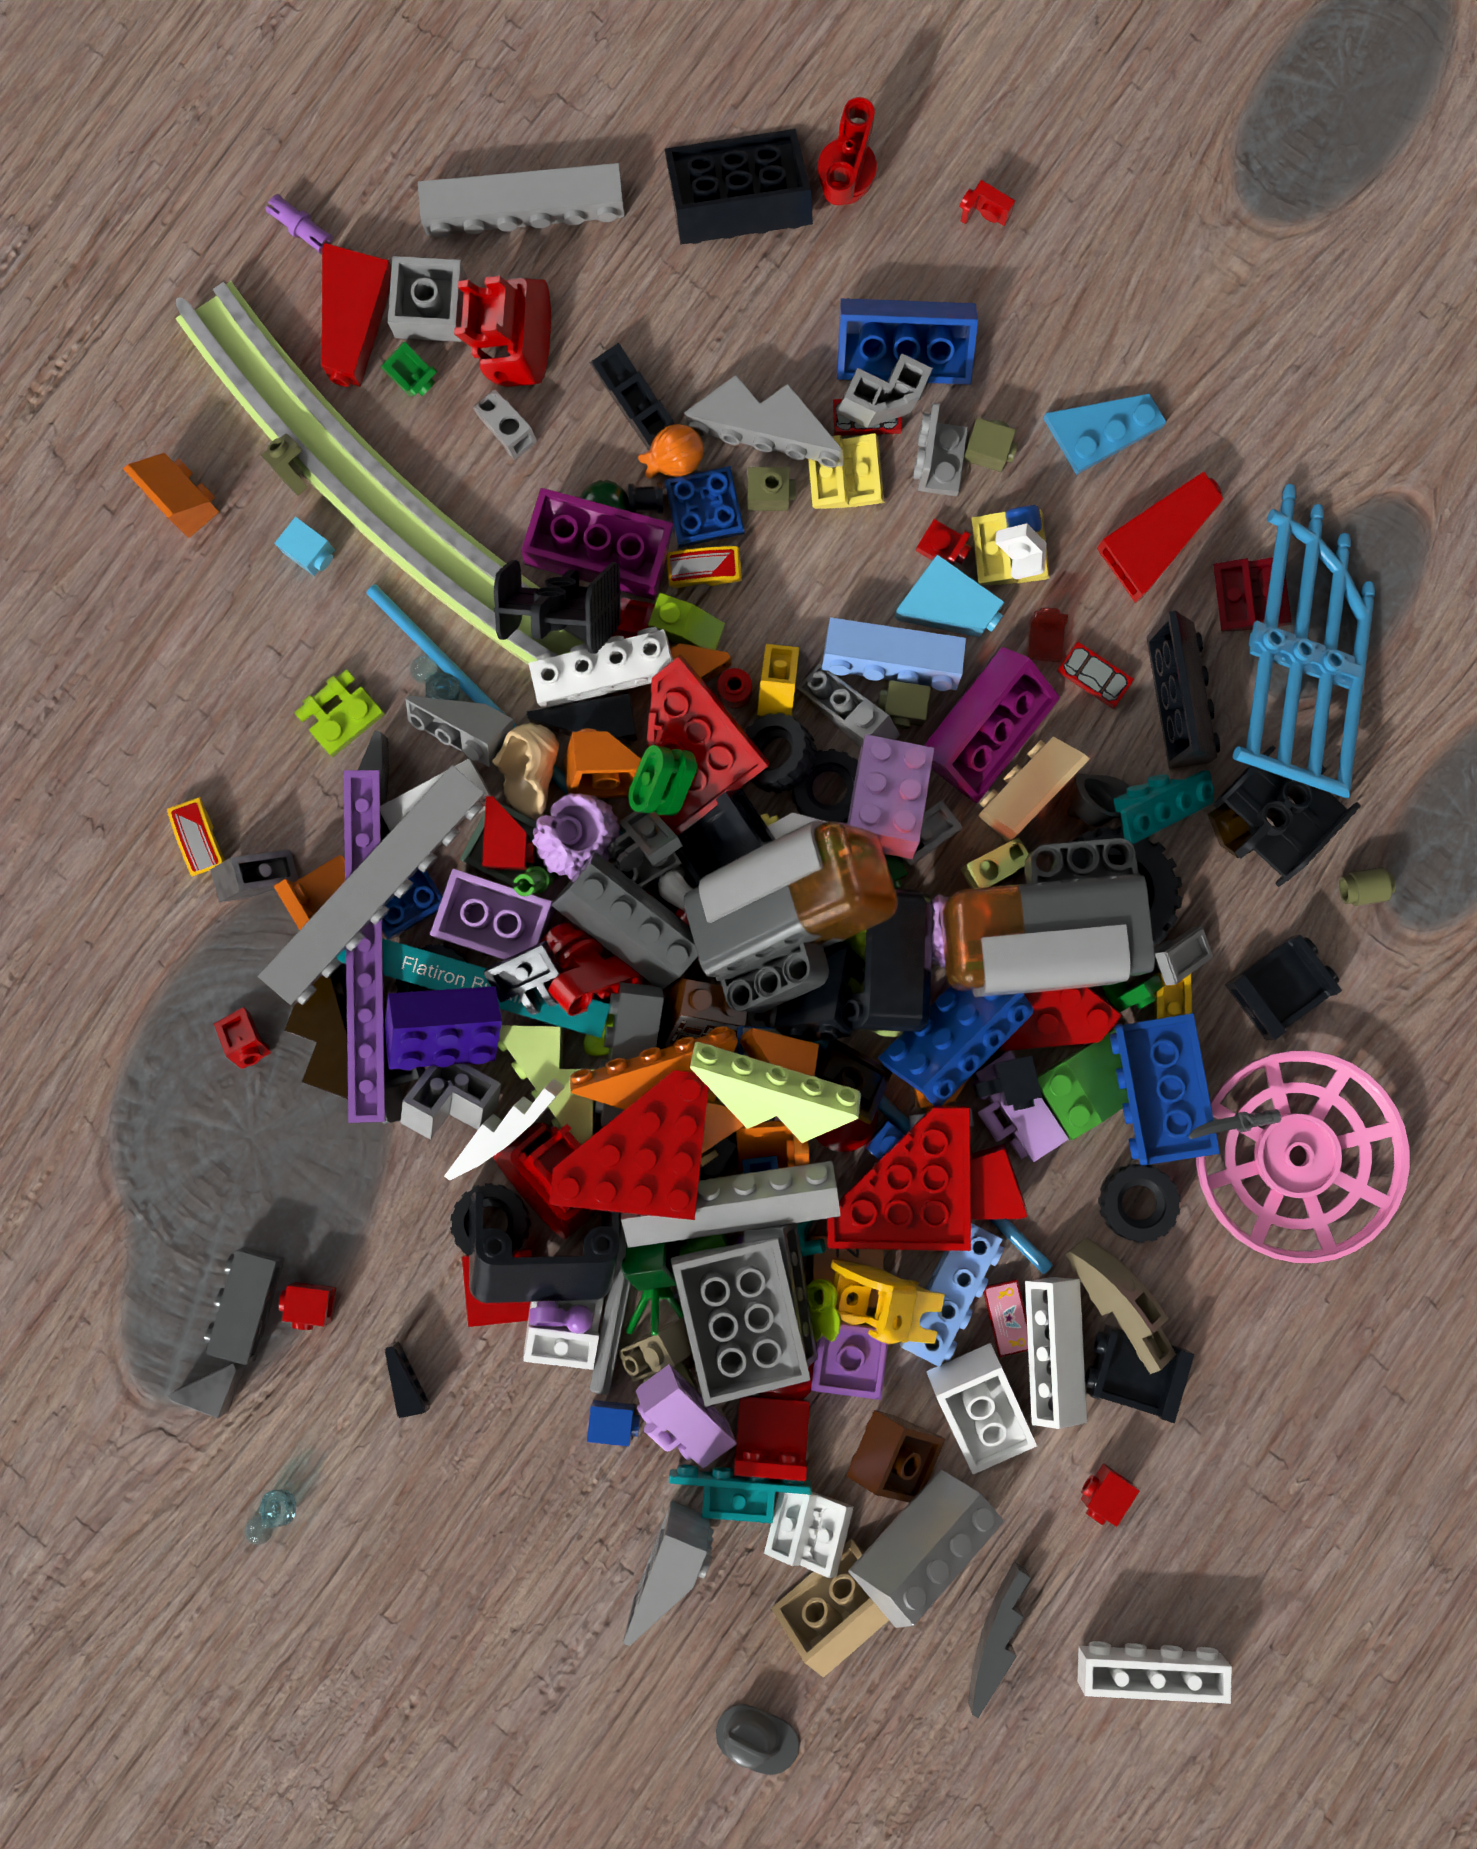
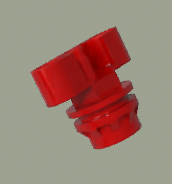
[818,97,877,206]
[540,922,643,1016]

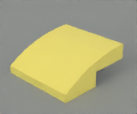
[808,433,884,509]
[972,509,1050,585]

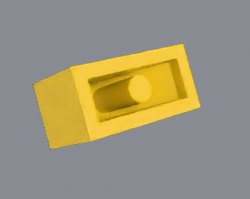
[757,644,799,716]

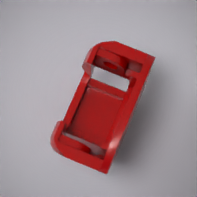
[454,276,551,387]
[493,1122,597,1239]

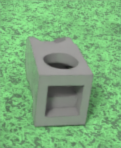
[473,390,537,461]

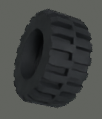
[1047,826,1183,946]

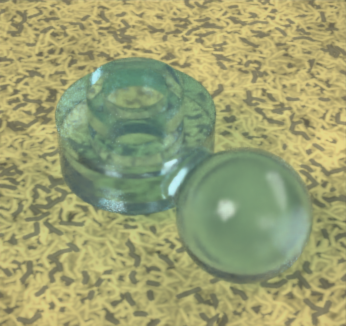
[410,656,460,701]
[244,1489,296,1545]

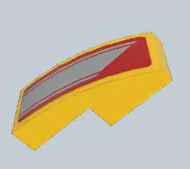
[667,546,742,589]
[167,797,225,877]

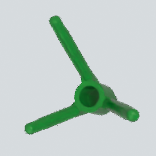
[626,1287,684,1336]

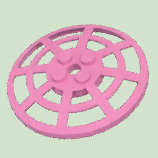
[1196,1051,1410,1263]

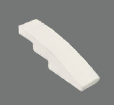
[444,1079,565,1180]

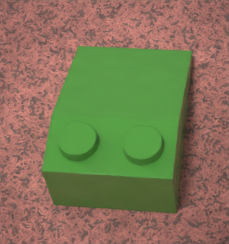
[1037,1028,1129,1140]

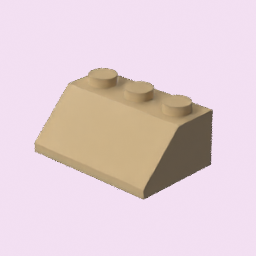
[978,737,1090,843]
[771,1538,889,1678]

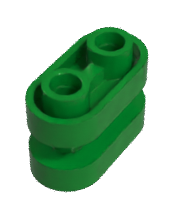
[629,745,698,816]

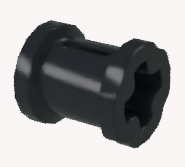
[628,483,663,514]

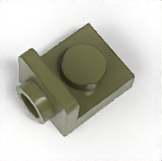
[261,434,308,496]

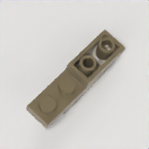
[1065,1238,1176,1374]

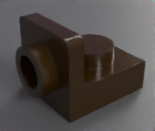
[1207,803,1253,858]

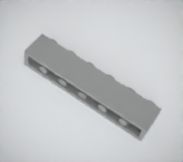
[418,163,625,238]
[621,1161,841,1248]

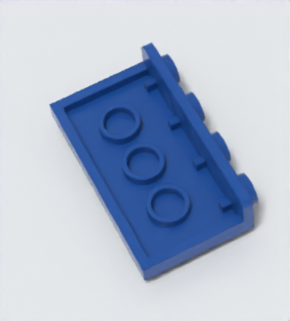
[878,974,1033,1106]
[1110,1013,1220,1166]

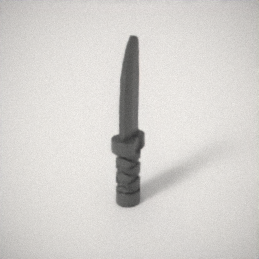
[1189,1109,1281,1139]

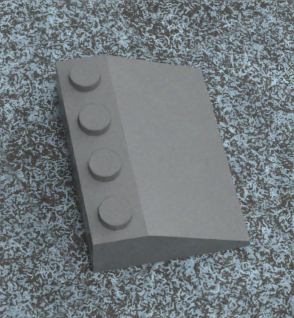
[670,1238,810,1407]
[623,1501,714,1646]

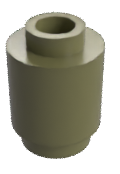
[1339,867,1396,906]

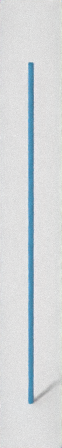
[366,584,1053,1274]

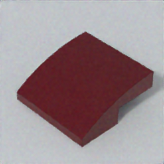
[1213,557,1292,632]

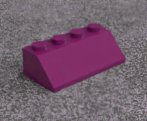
[521,488,673,600]
[924,647,1060,803]

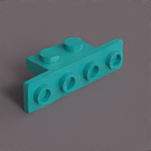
[1114,770,1214,844]
[669,1464,812,1523]

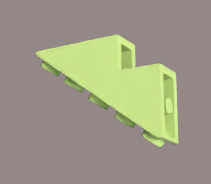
[498,1025,596,1145]
[690,1042,861,1143]

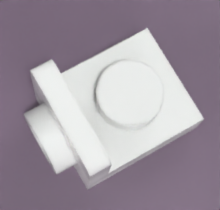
[995,523,1047,580]

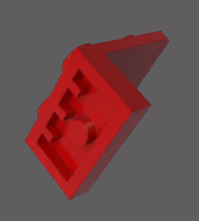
[734,1396,810,1481]

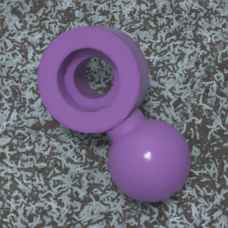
[529,1301,593,1334]

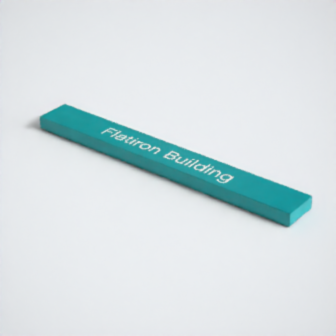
[337,938,610,1038]

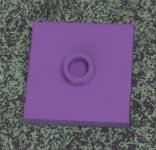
[811,1321,888,1400]

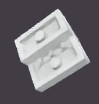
[523,1297,604,1370]
[764,1492,854,1578]

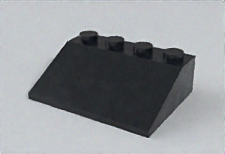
[665,129,813,245]
[1146,611,1220,769]

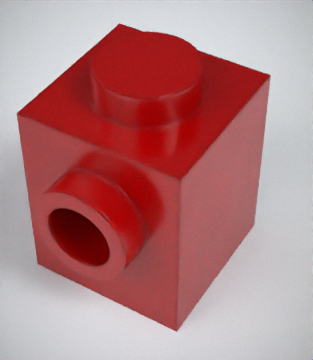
[279,1282,336,1330]
[1081,1463,1140,1527]

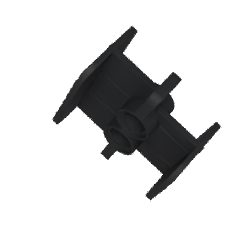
[494,560,621,654]
[1213,745,1361,887]

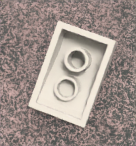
[926,1343,1037,1474]

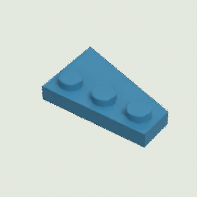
[1043,394,1167,475]

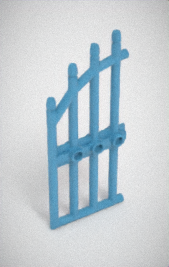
[1233,484,1375,798]

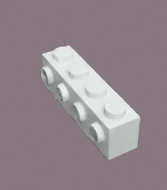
[528,627,673,709]
[1025,1277,1087,1429]
[1077,1641,1232,1704]

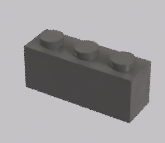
[205,1247,285,1365]

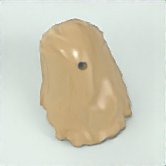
[492,723,559,820]

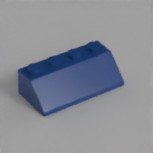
[837,298,978,385]

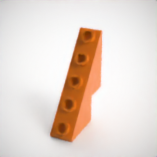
[570,1026,738,1110]

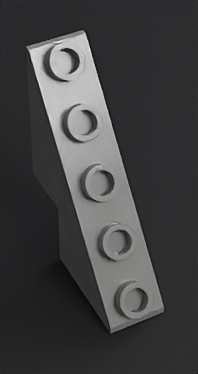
[684,375,844,468]

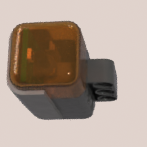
[683,820,898,1013]
[940,838,1155,997]

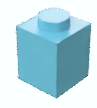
[274,517,335,577]

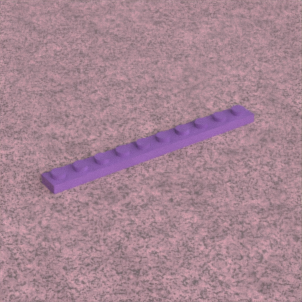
[344,770,385,1123]

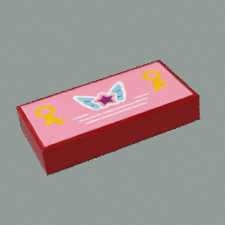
[983,1279,1028,1357]

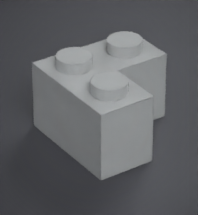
[401,1064,501,1140]

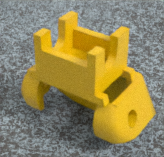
[831,1259,945,1344]

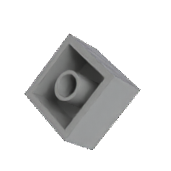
[388,256,467,342]

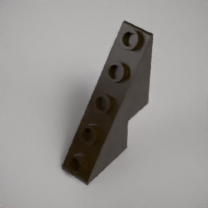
[284,970,348,1099]

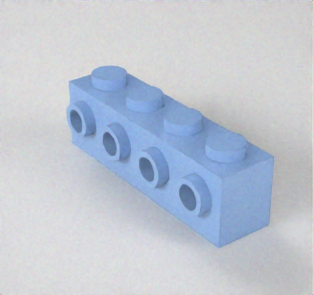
[822,617,966,691]
[899,1223,1004,1367]

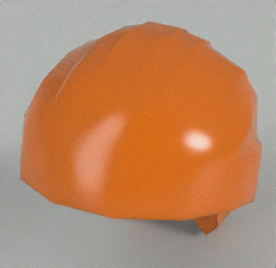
[638,424,704,479]

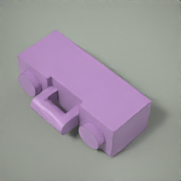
[971,1050,1068,1162]
[636,1364,737,1468]

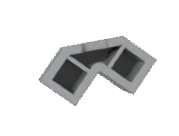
[837,354,933,428]

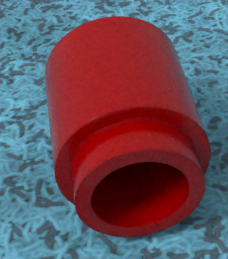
[717,668,752,709]

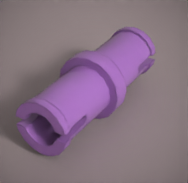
[266,194,333,254]

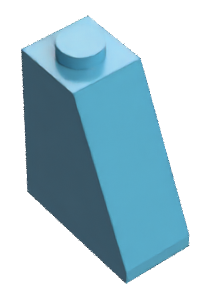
[895,555,1004,637]

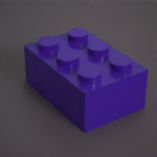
[384,986,502,1070]

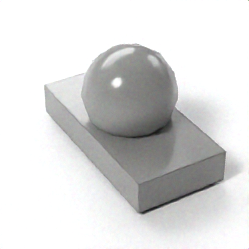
[1154,926,1213,986]

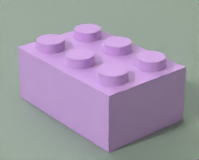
[847,734,934,859]
[430,868,555,960]

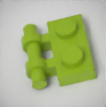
[294,669,385,758]

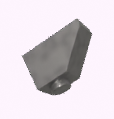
[210,849,299,902]

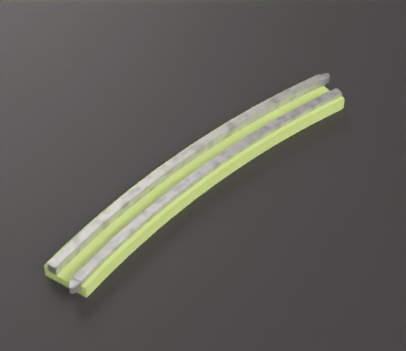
[175,281,587,665]

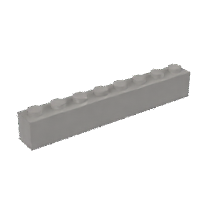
[257,765,484,1007]

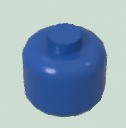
[1006,505,1042,532]

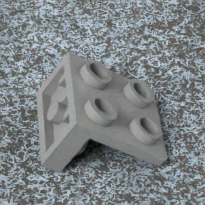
[913,403,968,496]

